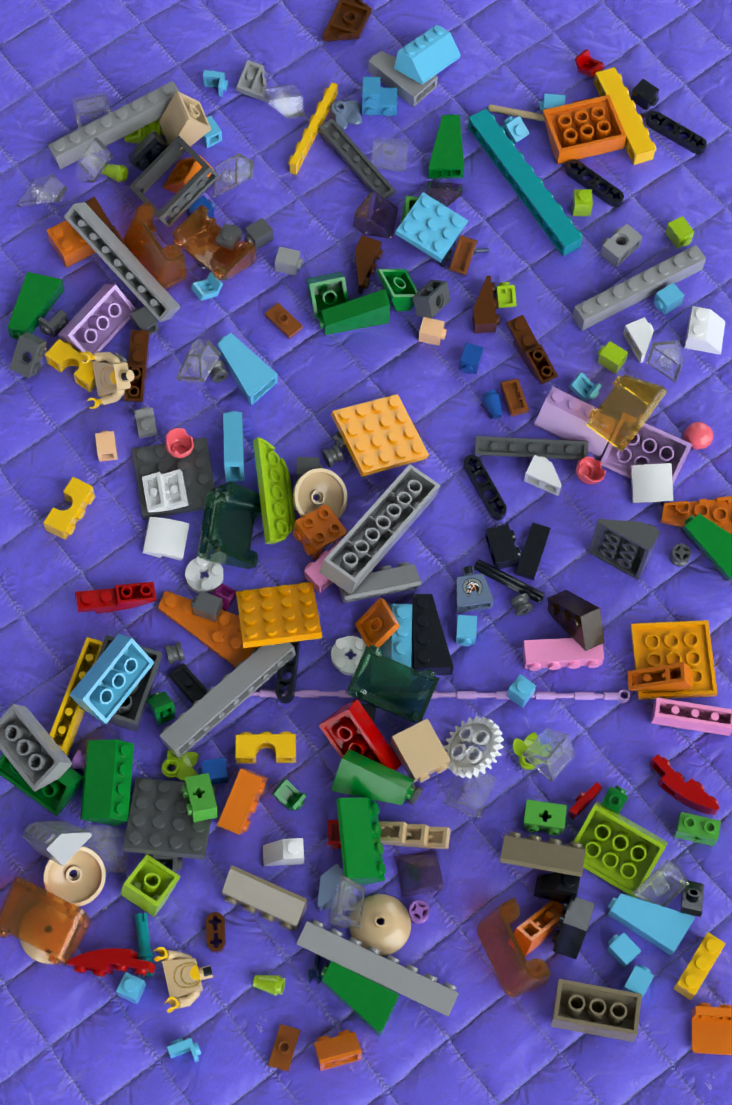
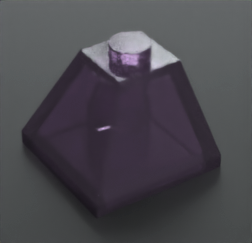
[426,181,463,207]
[353,190,398,239]
[395,850,444,897]

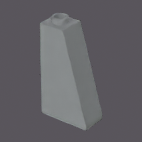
[368,51,438,107]

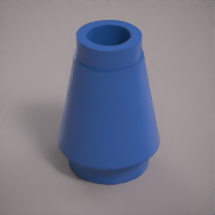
[482,390,503,419]

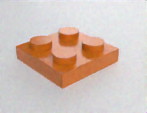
[355,598,400,653]

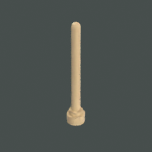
[488,105,545,122]

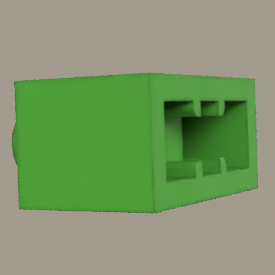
[182,773,217,822]
[522,800,567,836]
[674,812,721,847]

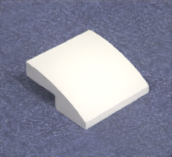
[631,463,673,503]
[142,469,188,512]
[142,517,189,561]

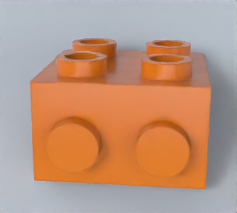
[293,505,347,560]
[691,1003,732,1055]

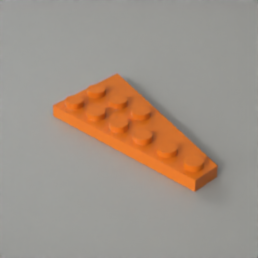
[660,496,732,534]
[158,591,261,669]

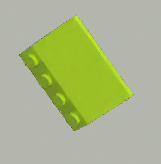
[574,801,668,898]

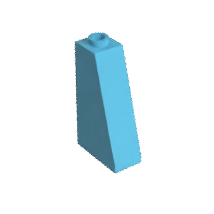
[217,332,278,406]
[223,411,245,482]
[608,894,695,956]

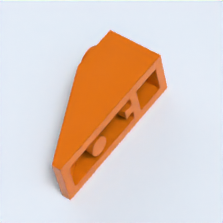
[628,662,693,691]
[510,900,564,956]

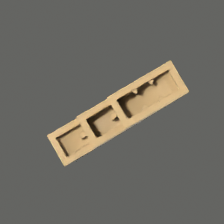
[379,821,451,849]

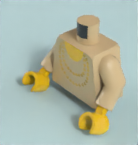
[80,351,134,409]
[153,947,213,1013]

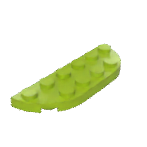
[253,437,295,544]

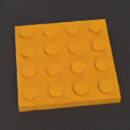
[331,394,429,477]
[236,582,322,648]
[630,620,718,700]

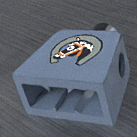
[456,566,494,613]

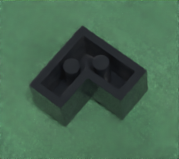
[551,895,595,959]

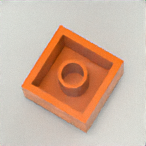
[46,220,96,268]

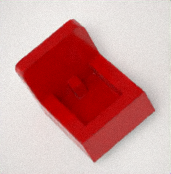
[575,49,605,78]
[327,819,341,849]

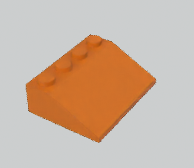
[543,95,626,164]

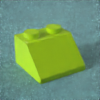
[120,854,181,917]

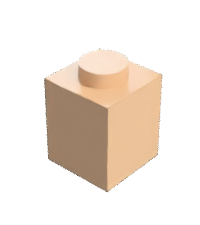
[418,317,447,346]
[95,431,118,462]

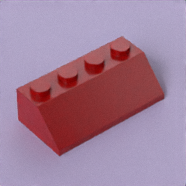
[319,699,402,771]

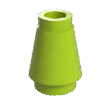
[101,164,129,182]
[253,975,285,996]

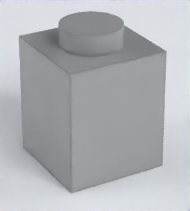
[275,246,303,276]

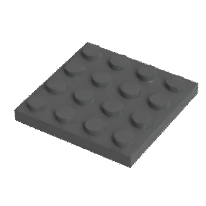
[132,437,218,519]
[123,777,216,860]

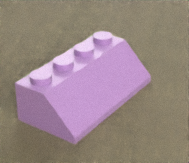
[58,284,136,361]
[534,387,620,458]

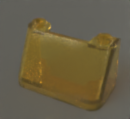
[586,374,668,452]

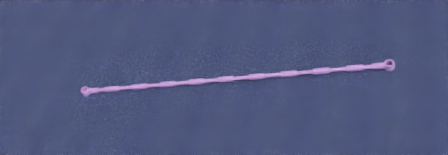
[249,689,630,703]

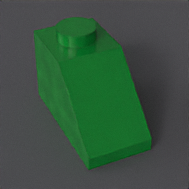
[147,691,176,726]

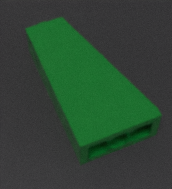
[428,114,464,179]
[7,272,64,340]
[319,289,390,335]
[683,514,732,581]
[331,749,414,805]
[320,961,399,1036]

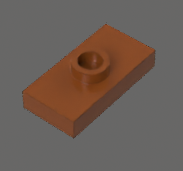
[449,235,478,275]
[265,303,303,340]
[500,378,529,417]
[268,1024,301,1072]

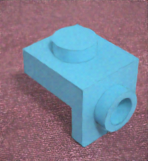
[203,70,228,97]
[502,116,530,143]
[191,272,223,301]
[568,372,602,402]
[167,1038,201,1062]

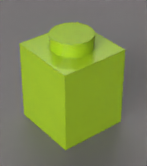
[572,189,593,216]
[665,216,694,249]
[597,341,628,374]

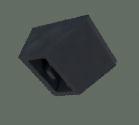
[128,130,169,171]

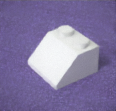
[684,306,725,354]

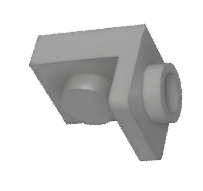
[134,407,158,439]

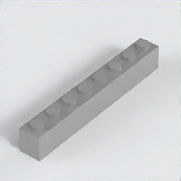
[48,81,180,170]
[64,202,181,322]
[572,245,706,331]
[159,643,296,759]
[297,919,459,1016]

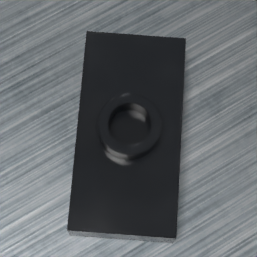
[680,880,704,917]

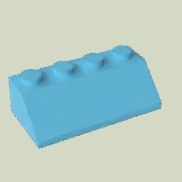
[394,25,461,85]
[371,604,412,686]
[70,634,154,724]

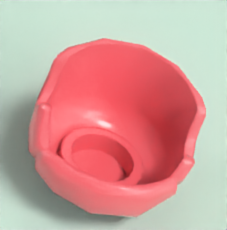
[682,422,714,450]
[165,428,194,458]
[576,457,606,485]

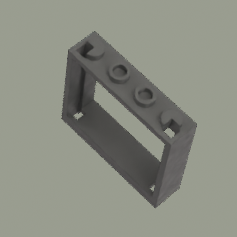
[129,136,219,228]

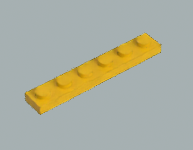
[288,82,338,175]

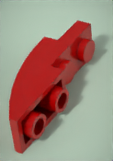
[75,582,156,614]
[649,754,720,815]
[67,948,156,977]

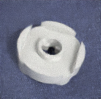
[185,555,224,594]
[331,636,370,675]

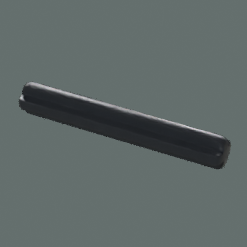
[474,560,545,603]

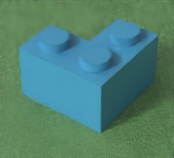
[362,76,397,116]

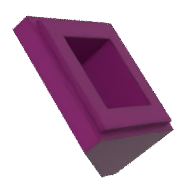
[212,584,236,611]

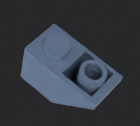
[317,864,352,912]

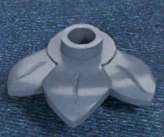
[331,100,362,130]

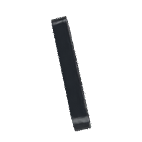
[646,111,707,154]
[566,160,624,207]
[463,455,507,520]
[275,641,300,704]

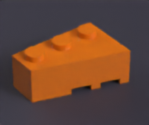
[217,768,269,835]

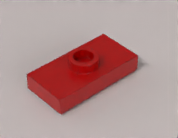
[568,782,602,820]

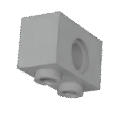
[601,224,643,268]

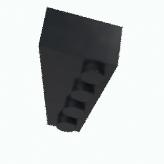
[412,594,454,675]

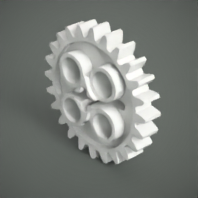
[443,716,504,779]

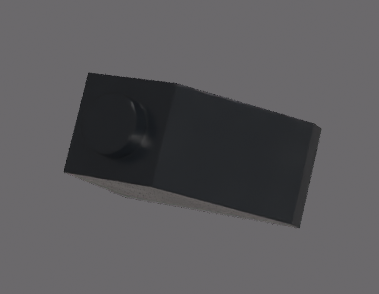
[533,872,580,903]

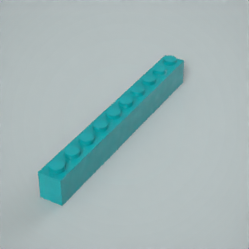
[468,109,583,256]

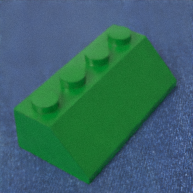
[80,740,134,826]
[0,753,84,816]
[336,798,386,886]

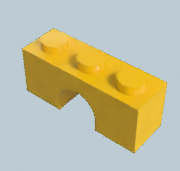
[45,339,96,392]
[43,477,95,540]
[236,731,296,764]
[673,932,726,1000]

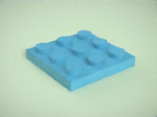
[395,192,468,263]

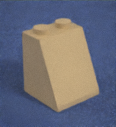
[159,91,211,150]
[389,718,451,783]

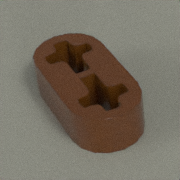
[206,912,226,953]

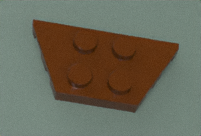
[322,0,372,41]

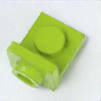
[495,282,517,308]

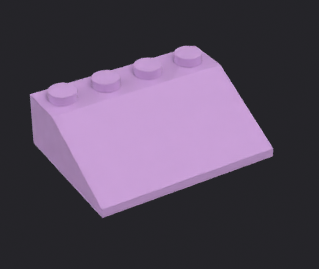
[601,413,693,485]

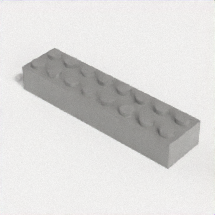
[320,464,441,595]

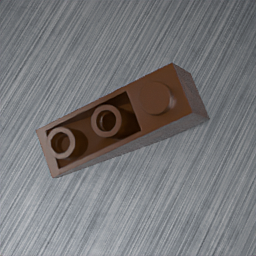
[355,235,384,295]
[472,276,500,334]

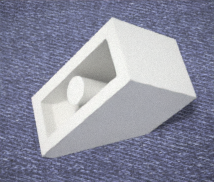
[623,317,654,363]
[524,455,562,496]
[263,838,304,866]

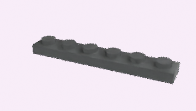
[318,118,395,203]
[475,436,588,460]

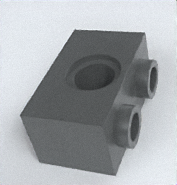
[413,280,451,318]
[9,332,47,378]

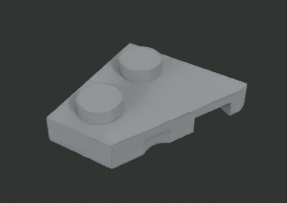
[236,60,269,103]

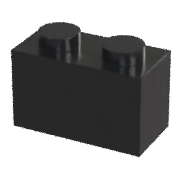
[485,524,521,570]

